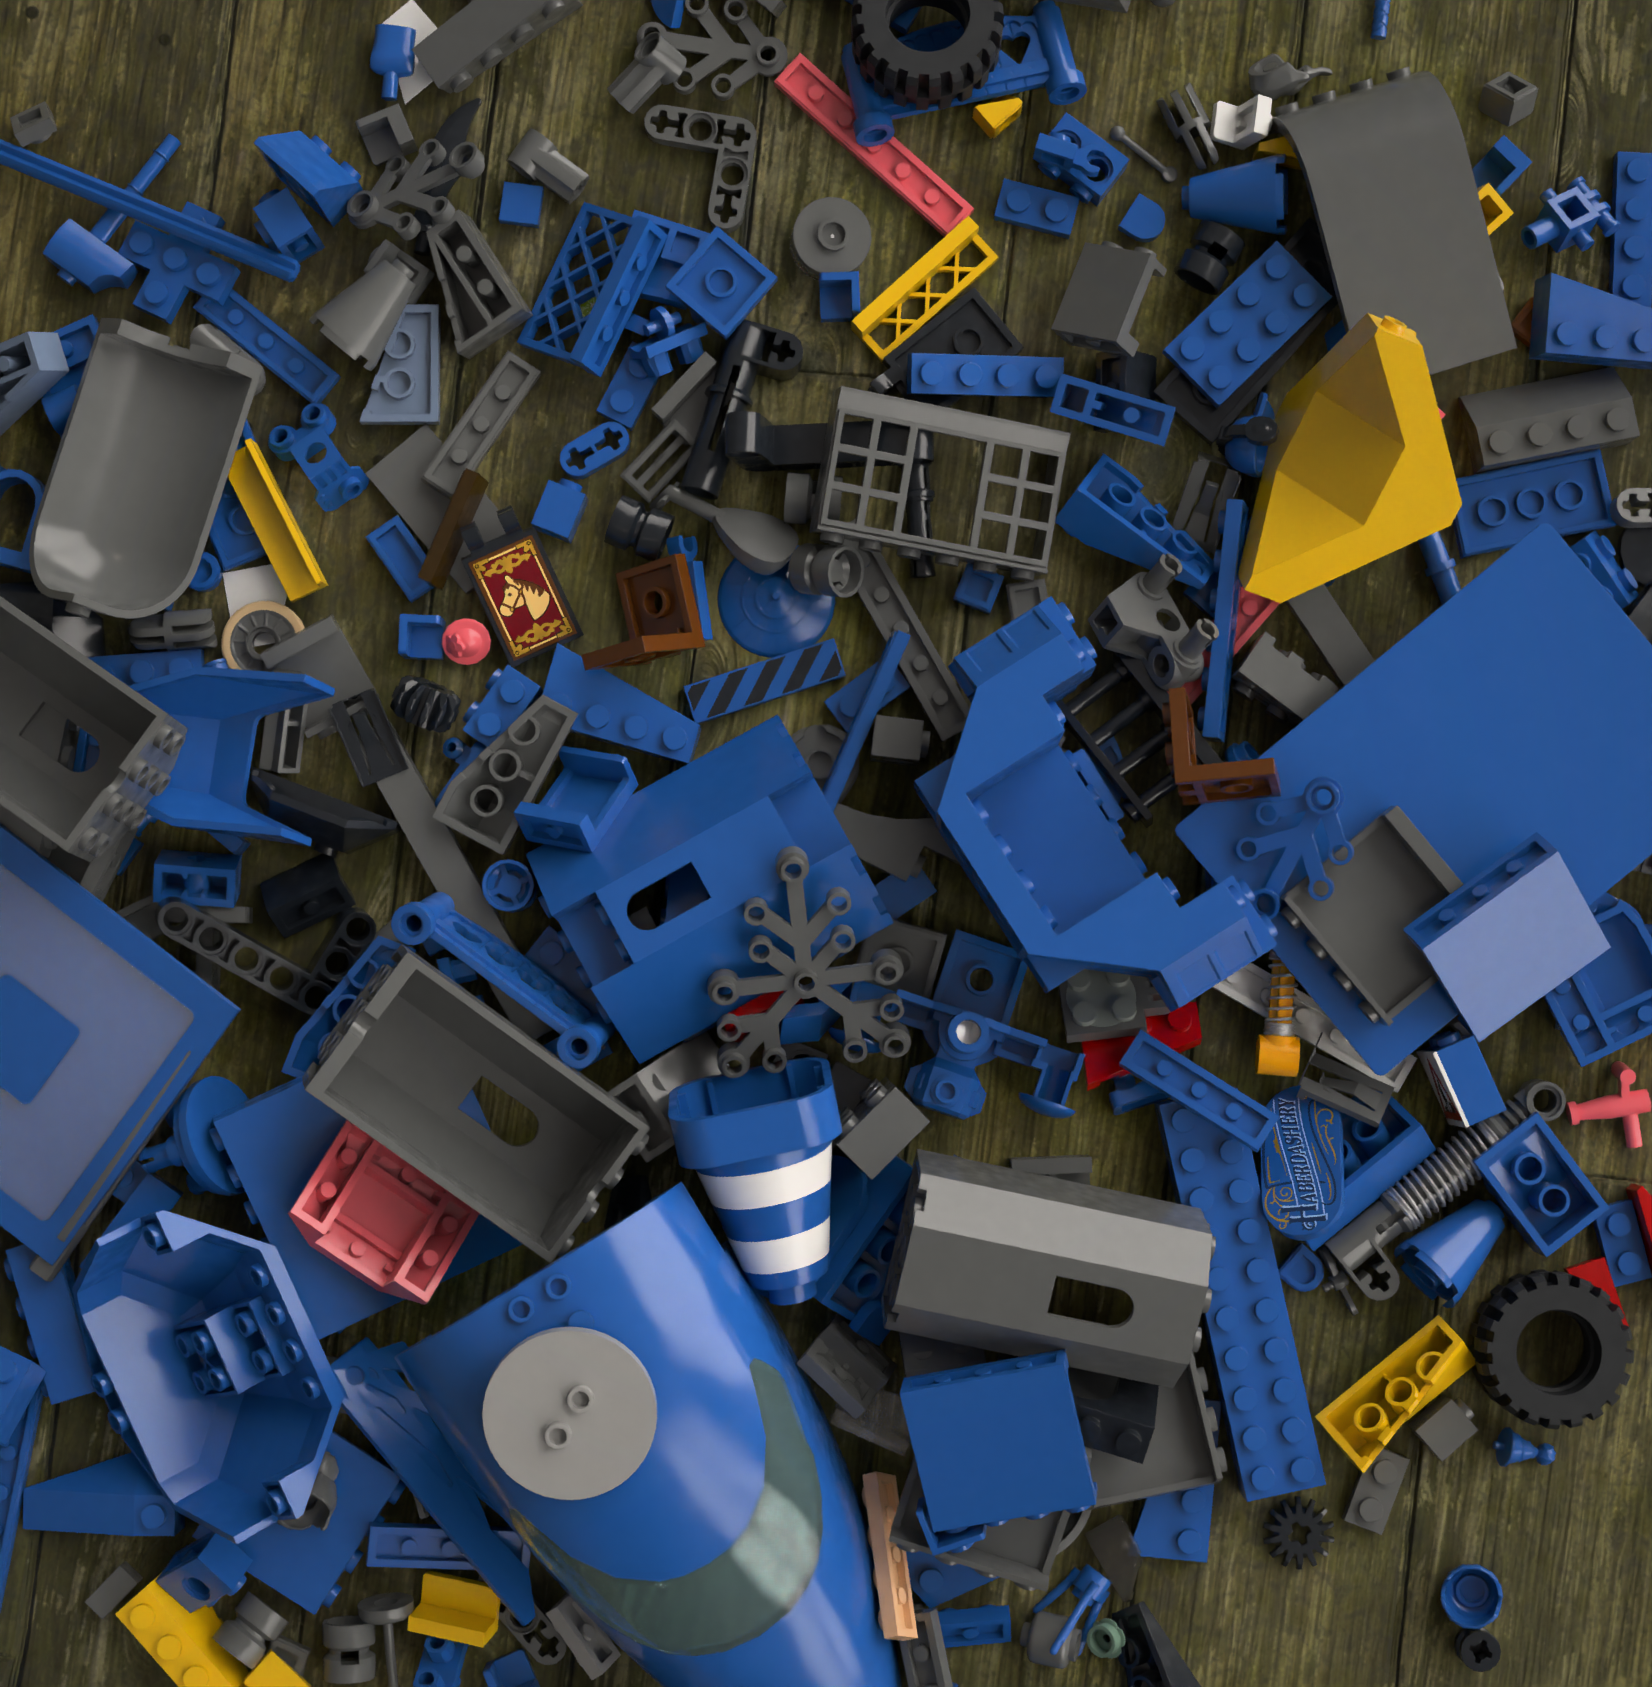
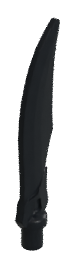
[414,98,482,256]

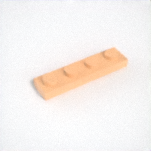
[862,1471,918,1641]

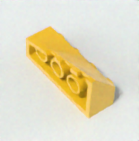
[1315,1315,1476,1474]
[115,1572,249,1687]

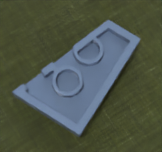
[359,304,441,425]

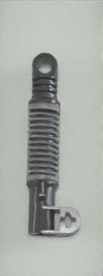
[1324,1079,1566,1301]

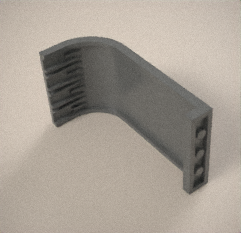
[1269,66,1517,375]

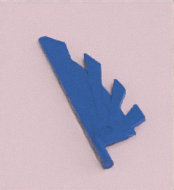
[330,1337,535,1626]

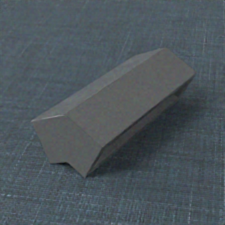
[259,668,312,773]

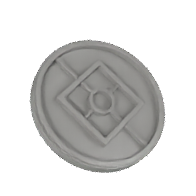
[482,1327,657,1500]

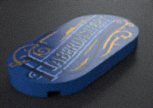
[1261,1085,1345,1240]

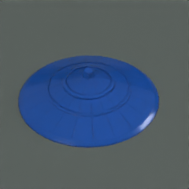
[717,545,835,658]

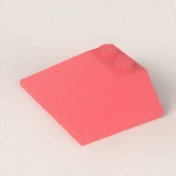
[288,1120,480,1305]

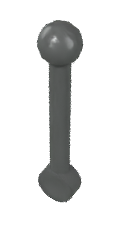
[1110,126,1178,183]

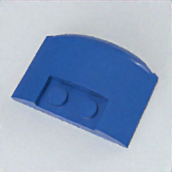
[1543,892,1652,1067]

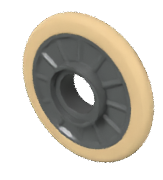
[221,601,305,672]

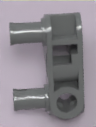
[1088,553,1219,691]

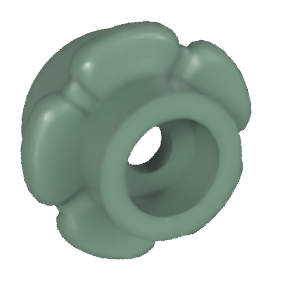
[1087,1618,1125,1658]

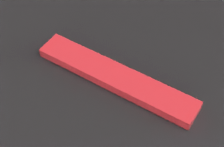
[774,53,974,237]

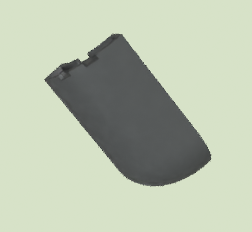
[29,318,263,619]

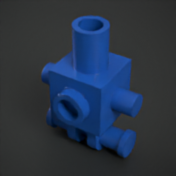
[1521,176,1621,253]

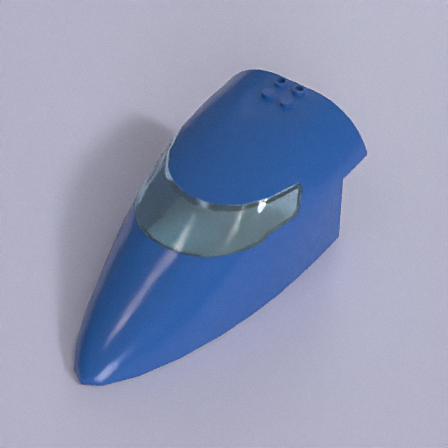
[394,1181,902,1687]

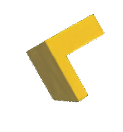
[407,1570,500,1648]

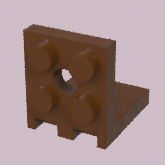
[582,554,706,671]
[1162,687,1281,805]

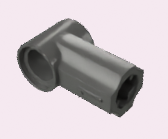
[607,31,687,114]
[506,128,590,205]

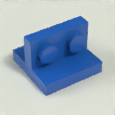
[665,226,778,340]

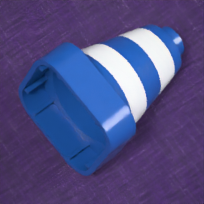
[668,1057,842,1305]

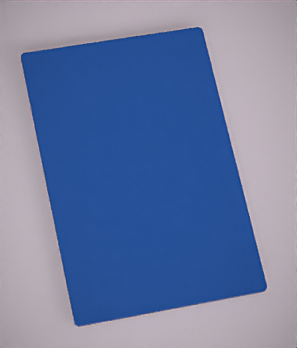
[1175,523,1652,1076]

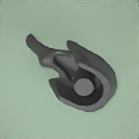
[1248,53,1333,101]

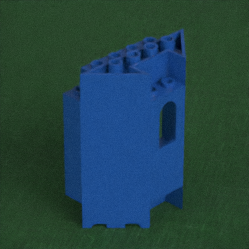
[526,714,894,1064]

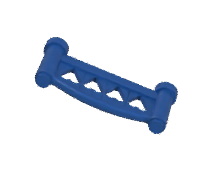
[841,0,1087,147]
[391,892,616,1068]

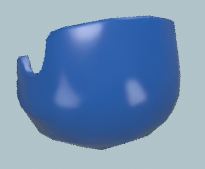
[1440,1564,1503,1629]

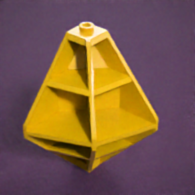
[1238,313,1462,604]

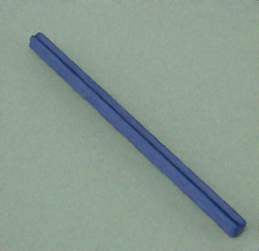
[0,139,300,282]

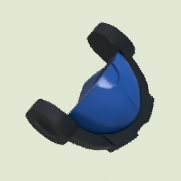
[1216,392,1279,478]

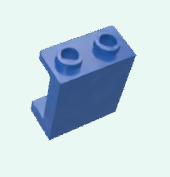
[513,746,639,853]

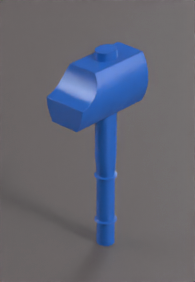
[43,134,181,294]

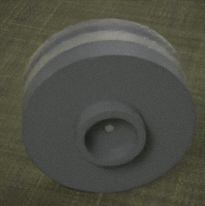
[790,197,872,281]

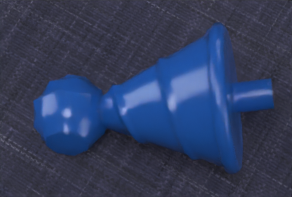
[1493,1427,1556,1467]

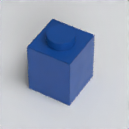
[531,478,589,544]

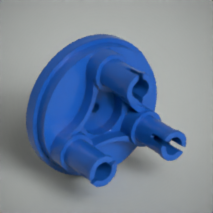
[139,1076,249,1196]

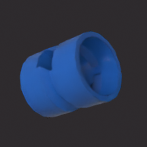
[482,859,539,913]

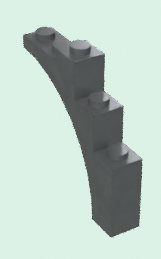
[833,736,1067,882]

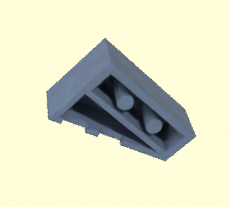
[0,331,69,436]

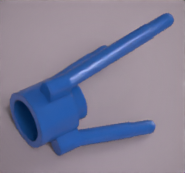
[1033,1563,1112,1656]

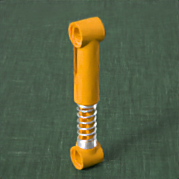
[1255,950,1300,1077]

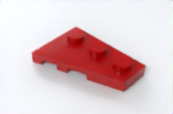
[1080,1002,1202,1091]

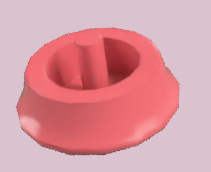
[442,618,491,665]

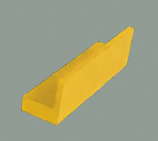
[228,438,328,603]

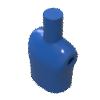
[370,24,416,101]

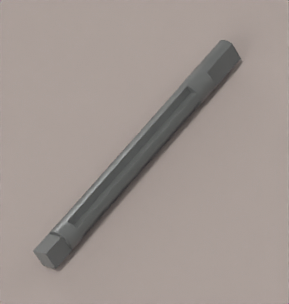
[29,1050,203,1282]

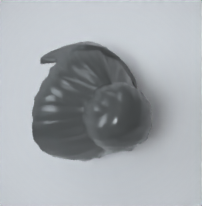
[277,1451,339,1531]

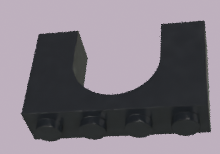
[996,1352,1159,1464]

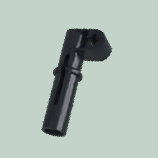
[680,320,803,500]

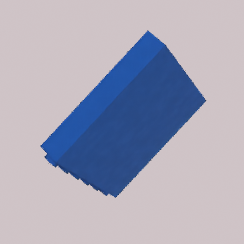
[209,1075,522,1340]

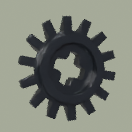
[1263,1496,1335,1570]

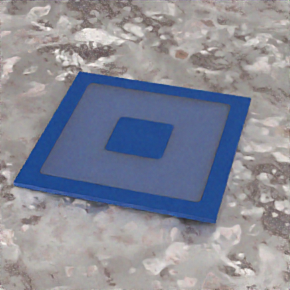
[0,823,241,1266]

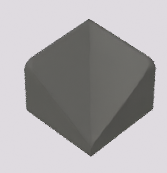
[1478,71,1539,127]

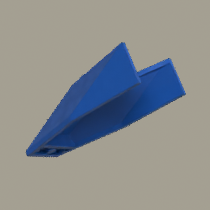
[73,667,335,846]

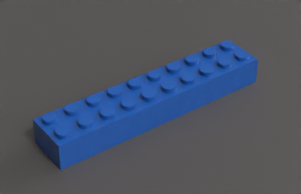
[1154,1087,1326,1502]

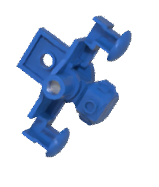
[829,929,1085,1120]

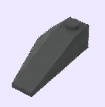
[432,695,579,855]

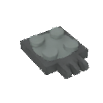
[1058,969,1170,1043]

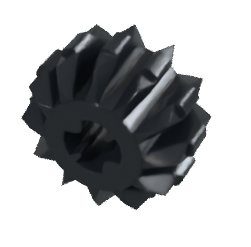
[390,675,461,733]

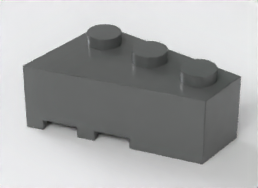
[426,209,533,359]

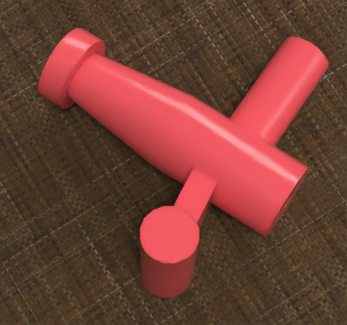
[1566,1061,1651,1148]

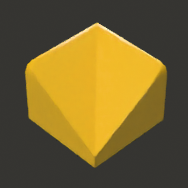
[972,95,1023,139]

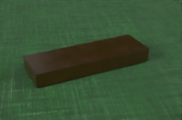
[418,468,489,591]

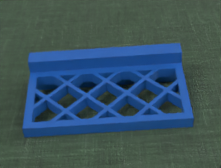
[517,202,668,377]

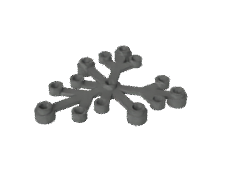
[707,846,911,1078]

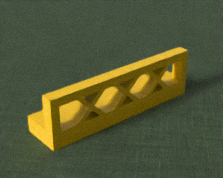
[851,215,999,364]

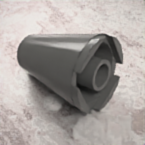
[309,258,416,371]

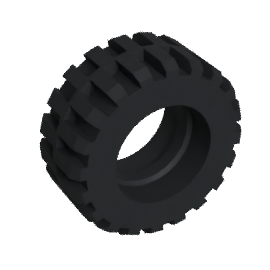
[851,0,1004,110]
[1469,1269,1634,1429]

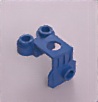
[268,403,370,512]

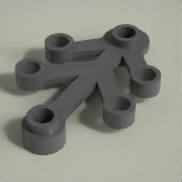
[637,0,788,101]
[347,139,485,240]

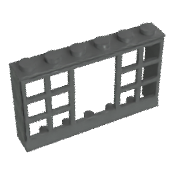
[809,386,1071,581]

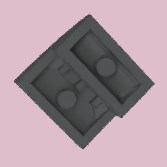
[796,1313,897,1420]

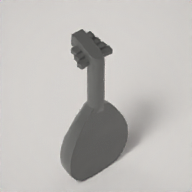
[649,481,799,575]

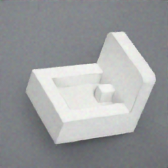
[1210,94,1273,150]

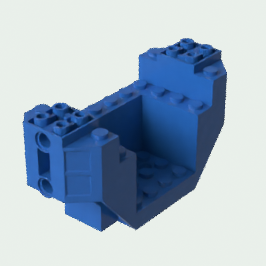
[914,596,1278,1012]

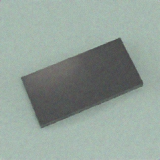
[365,424,506,595]

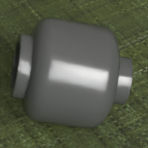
[1020,1611,1082,1669]

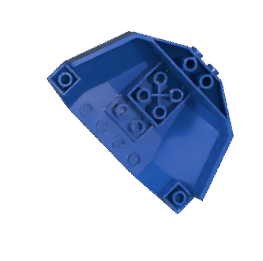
[72,1210,344,1545]

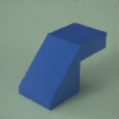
[778,979,853,1044]

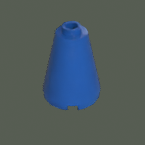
[1182,154,1288,235]
[1394,1199,1505,1308]

